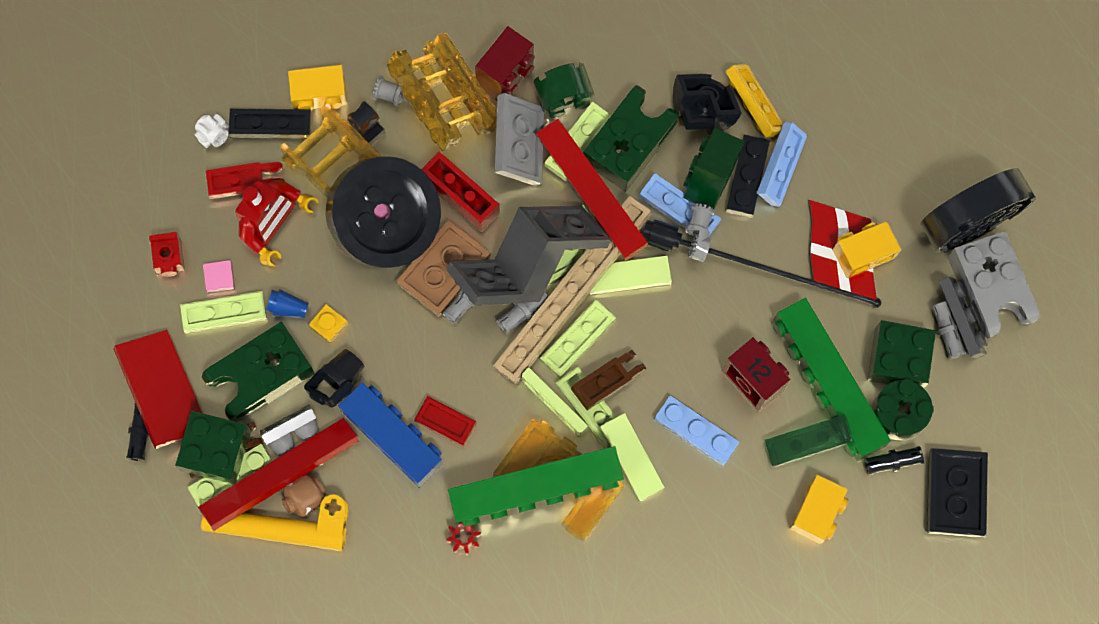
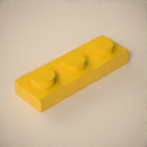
[725,64,783,138]

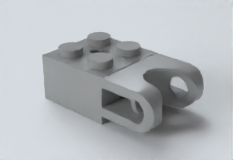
[948,231,1039,338]

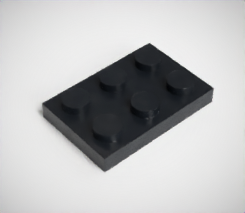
[927,448,988,538]

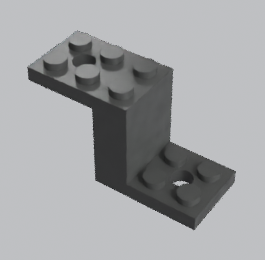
[446,206,612,306]

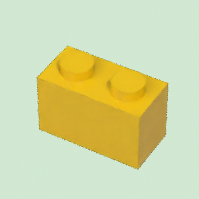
[288,65,347,111]
[833,221,901,278]
[790,475,849,544]

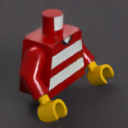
[235,180,319,267]

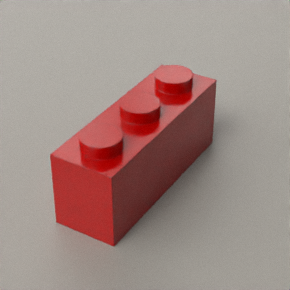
[421,152,500,233]

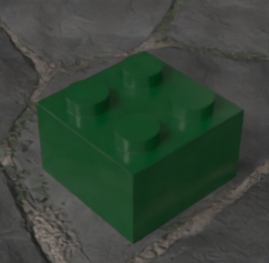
[683,128,745,209]
[867,320,936,388]
[175,411,251,484]

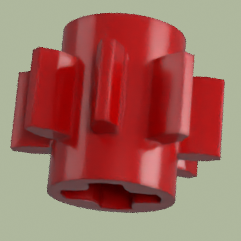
[446,522,481,555]

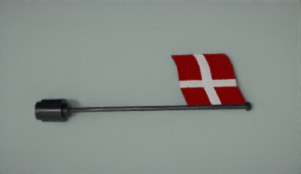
[642,200,882,308]

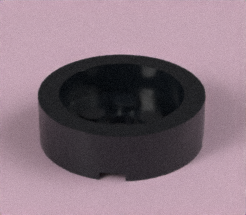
[326,157,441,268]
[920,168,1036,254]

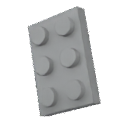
[495,93,544,186]

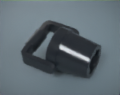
[304,349,365,408]

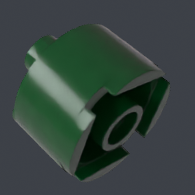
[533,62,595,118]
[872,379,934,441]

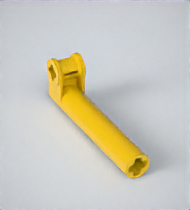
[201,494,349,551]

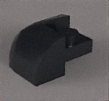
[673,74,742,135]

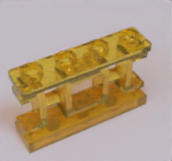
[387,33,497,151]

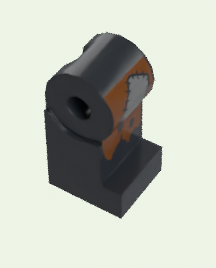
[347,101,386,148]

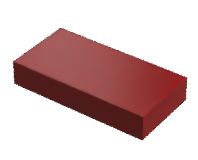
[414,396,477,447]

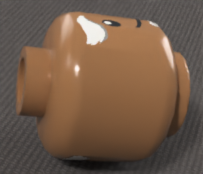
[282,475,326,517]

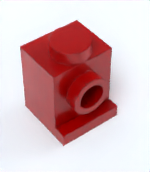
[149,232,185,277]

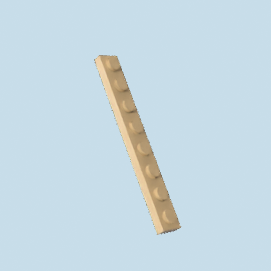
[493,196,652,384]

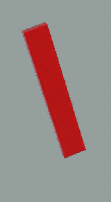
[536,119,649,261]
[198,418,359,531]

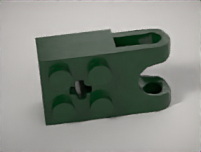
[583,85,680,192]
[202,321,315,422]

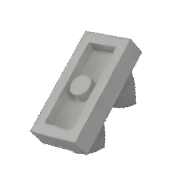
[260,405,317,456]

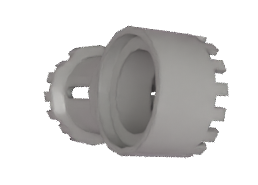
[372,76,430,107]
[685,204,715,262]

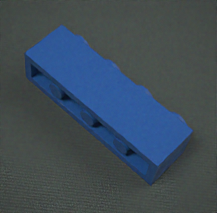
[338,382,443,488]

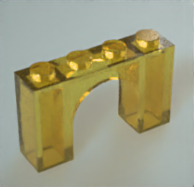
[493,419,625,543]

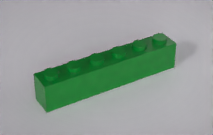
[773,297,891,462]
[448,446,624,527]

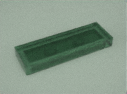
[765,415,854,467]

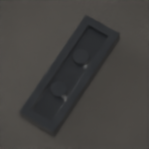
[228,108,312,139]
[726,135,770,218]

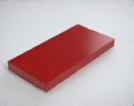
[113,330,202,449]

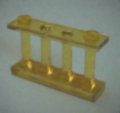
[280,103,383,198]

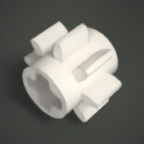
[195,113,229,148]

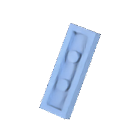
[757,122,807,206]
[639,173,722,238]
[654,396,740,467]

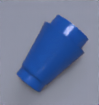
[266,289,309,318]

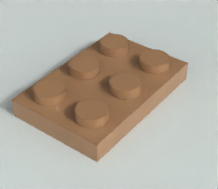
[396,220,491,317]

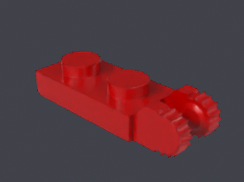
[206,162,285,199]

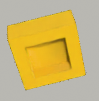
[308,304,348,344]

